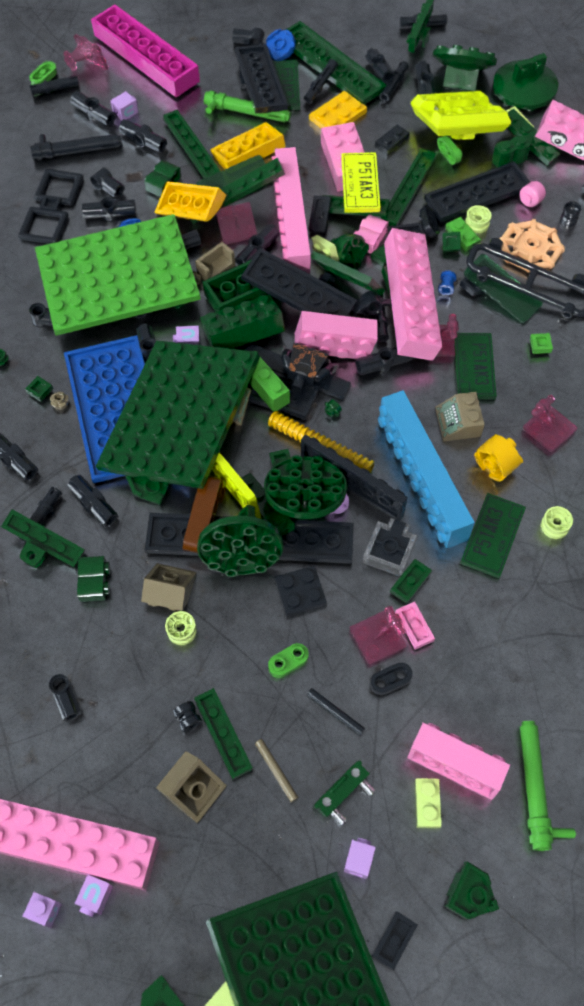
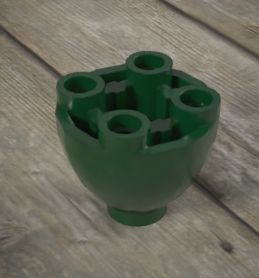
[330,233,369,270]

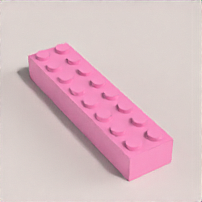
[272,147,311,274]
[384,228,442,361]
[0,799,160,891]

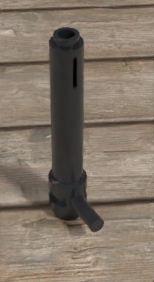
[30,134,122,161]

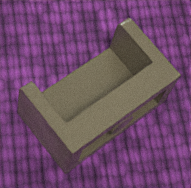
[195,242,235,281]

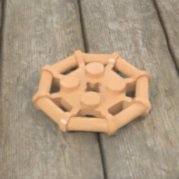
[499,219,565,273]

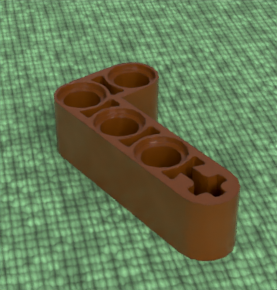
[183,476,225,553]

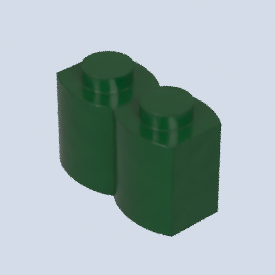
[492,136,531,168]
[144,160,182,197]
[77,556,110,602]

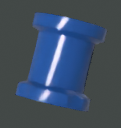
[438,271,457,295]

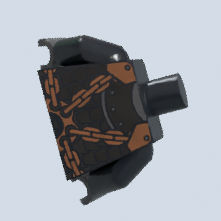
[281,342,339,391]

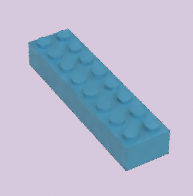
[378,390,475,549]

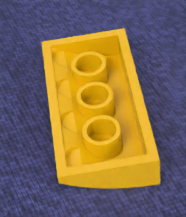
[210,122,285,175]
[154,181,226,222]

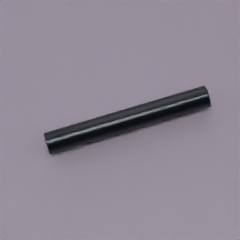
[307,688,365,735]

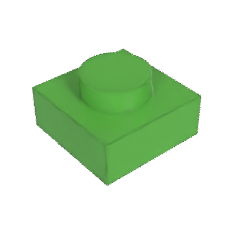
[530,333,553,354]

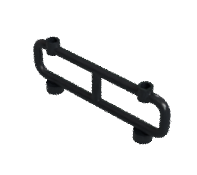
[466,238,584,318]

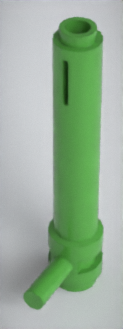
[204,90,291,123]
[520,721,576,851]

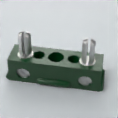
[313,761,375,825]

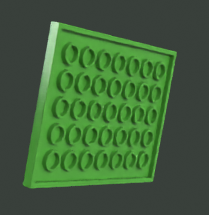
[35,214,201,336]

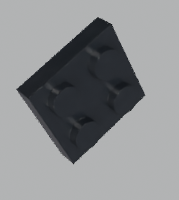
[275,565,327,617]

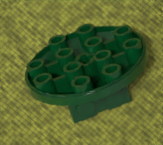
[432,45,497,91]
[493,53,559,111]
[264,455,347,519]
[197,504,283,577]

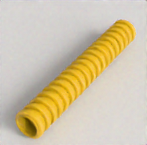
[268,411,375,473]

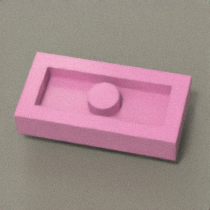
[395,602,435,650]

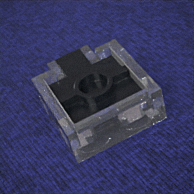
[362,518,417,577]

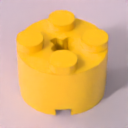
[474,434,523,481]

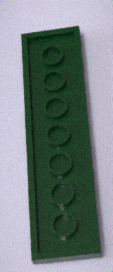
[286,21,386,105]

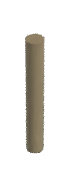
[255,739,299,803]

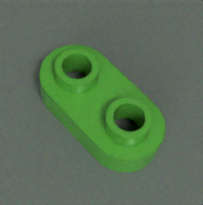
[29,61,57,84]
[437,136,462,165]
[268,643,309,678]

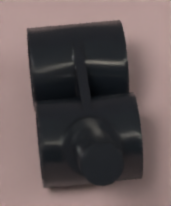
[349,291,392,319]

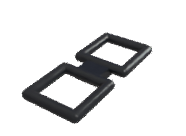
[18,169,84,244]

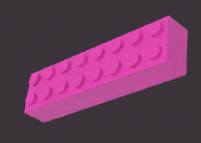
[91,5,200,97]

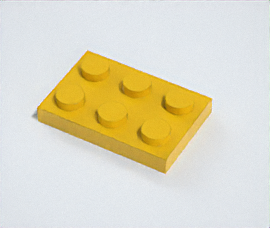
[309,91,367,128]

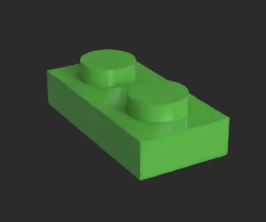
[445,217,481,252]

